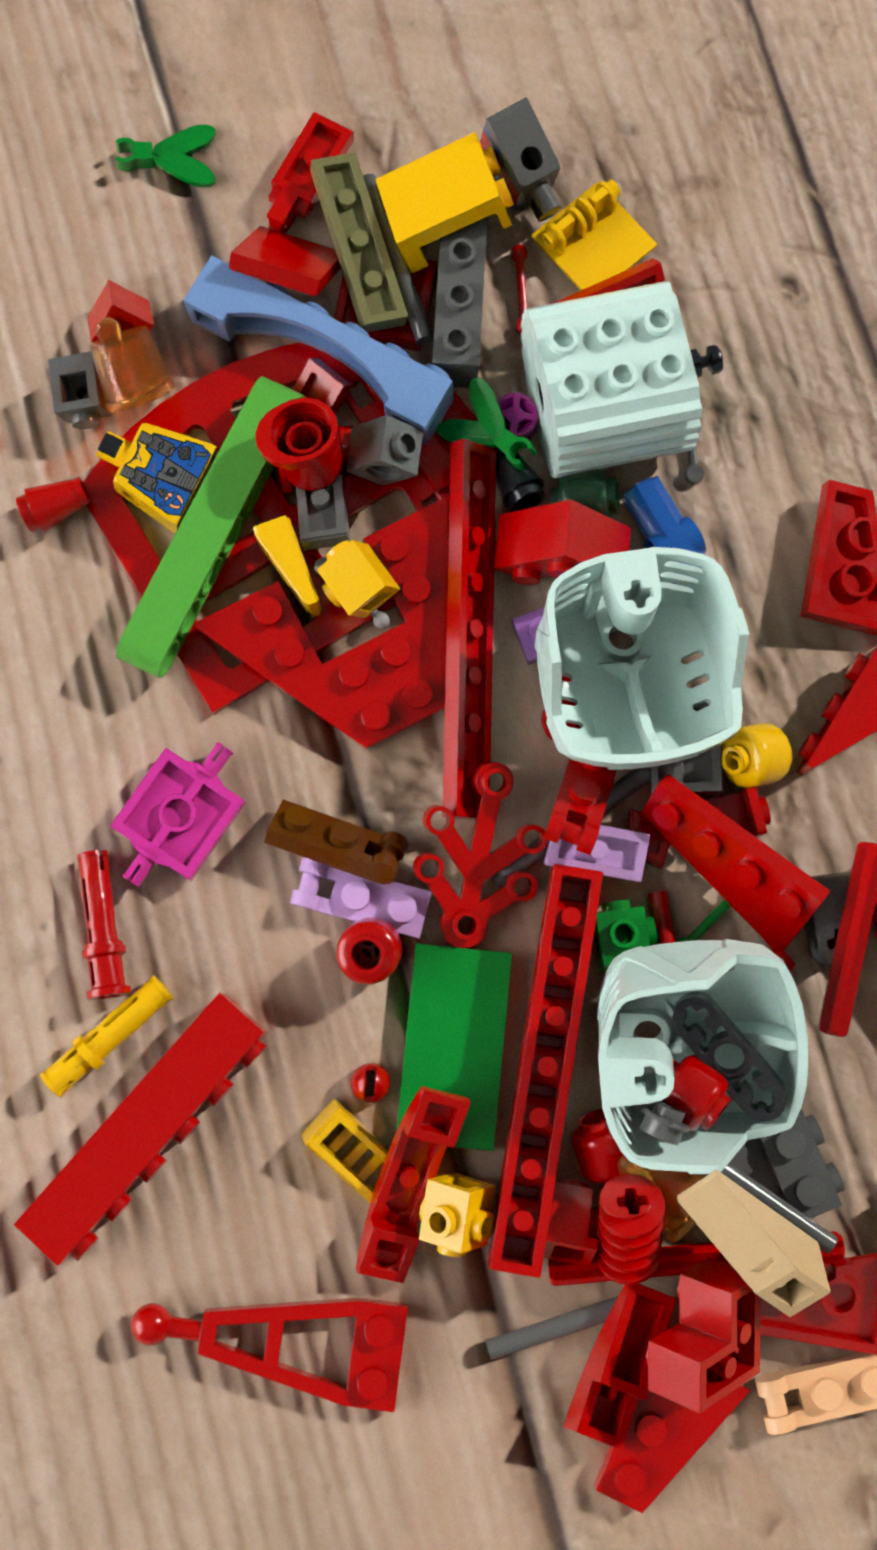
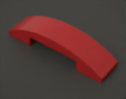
[356,1086,471,1284]

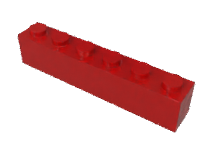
[13,993,268,1266]

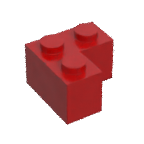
[494,499,631,585]
[646,1257,761,1413]

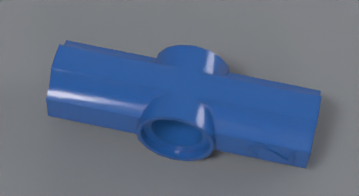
[622,476,706,589]

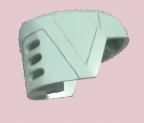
[534,547,749,770]
[597,939,808,1174]

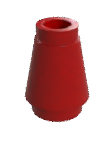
[16,477,91,532]

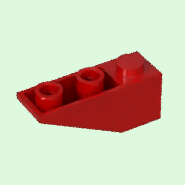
[796,646,877,776]

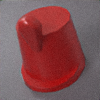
[255,397,343,493]

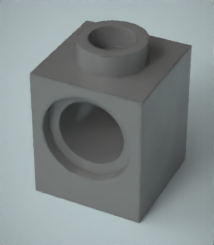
[346,415,423,486]

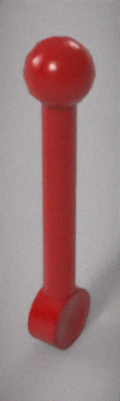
[510,244,528,336]

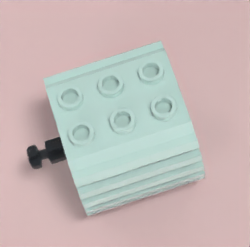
[521,281,723,479]

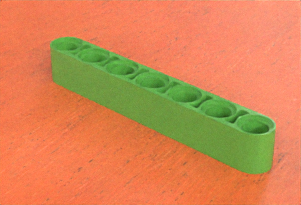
[116,376,305,678]

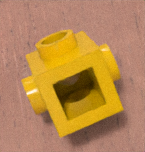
[419,1172,496,1257]

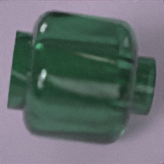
[550,468,620,518]

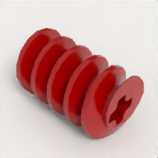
[597,1173,665,1285]

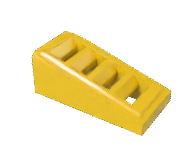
[252,515,322,617]
[302,1099,388,1203]

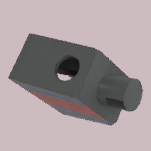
[480,97,562,222]

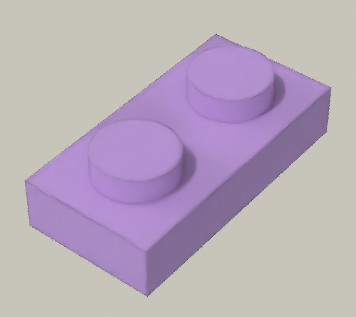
[544,825,650,882]

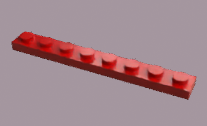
[442,439,496,821]

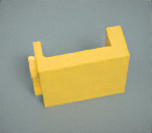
[375,132,514,273]

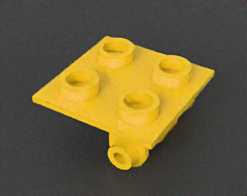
[531,179,658,291]

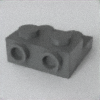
[729,1109,845,1218]

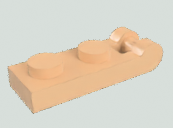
[755,1352,877,1435]

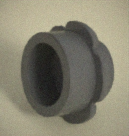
[640,1101,690,1145]

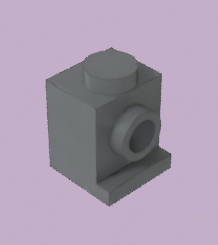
[48,351,112,429]

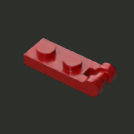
[543,758,617,855]

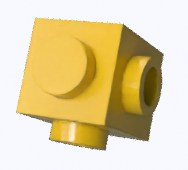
[317,540,400,618]

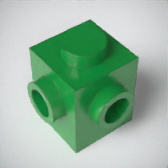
[593,899,657,974]

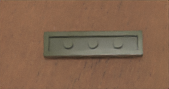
[310,153,408,333]

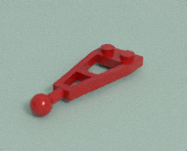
[131,1297,408,1412]

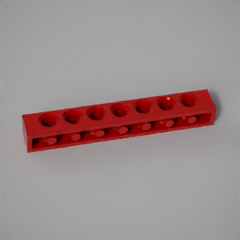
[487,863,603,1278]

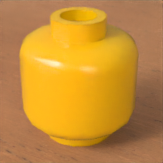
[721,723,792,788]

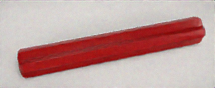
[818,842,877,1037]

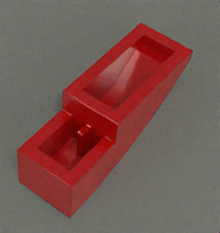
[563,1283,676,1450]

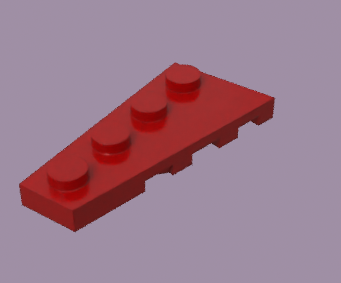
[641,773,830,951]

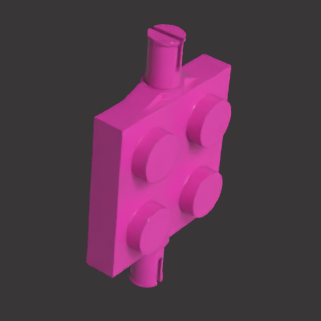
[110,742,246,887]

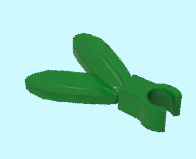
[115,125,216,188]
[436,377,538,471]

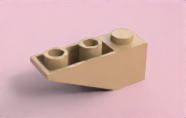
[677,1169,831,1317]

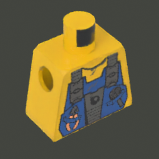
[96,423,217,533]

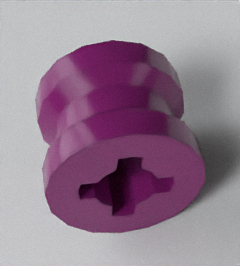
[498,393,538,442]

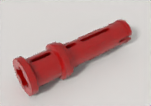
[77,850,131,1000]

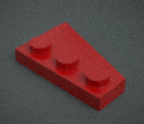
[800,480,877,636]
[760,1253,877,1355]
[594,1384,750,1513]

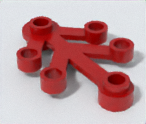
[413,761,548,948]

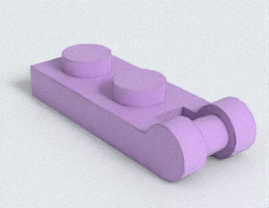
[289,857,432,940]

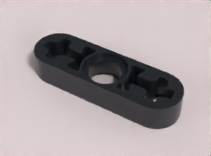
[672,992,786,1122]

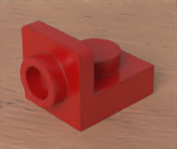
[705,787,771,838]

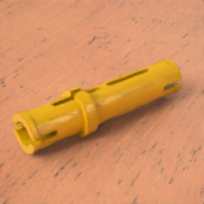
[40,975,174,1098]

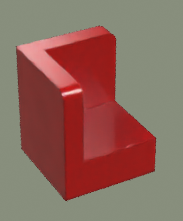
[88,280,154,362]

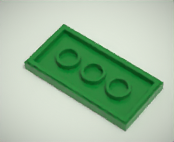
[396,943,512,1151]

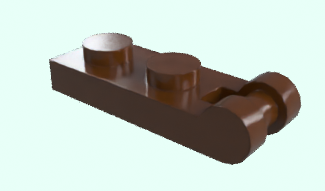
[264,799,408,885]

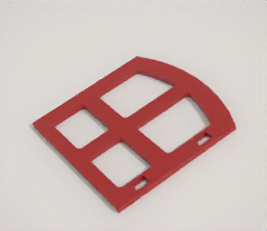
[83,342,449,715]

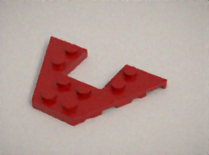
[194,497,448,750]

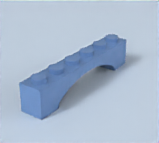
[183,255,454,446]

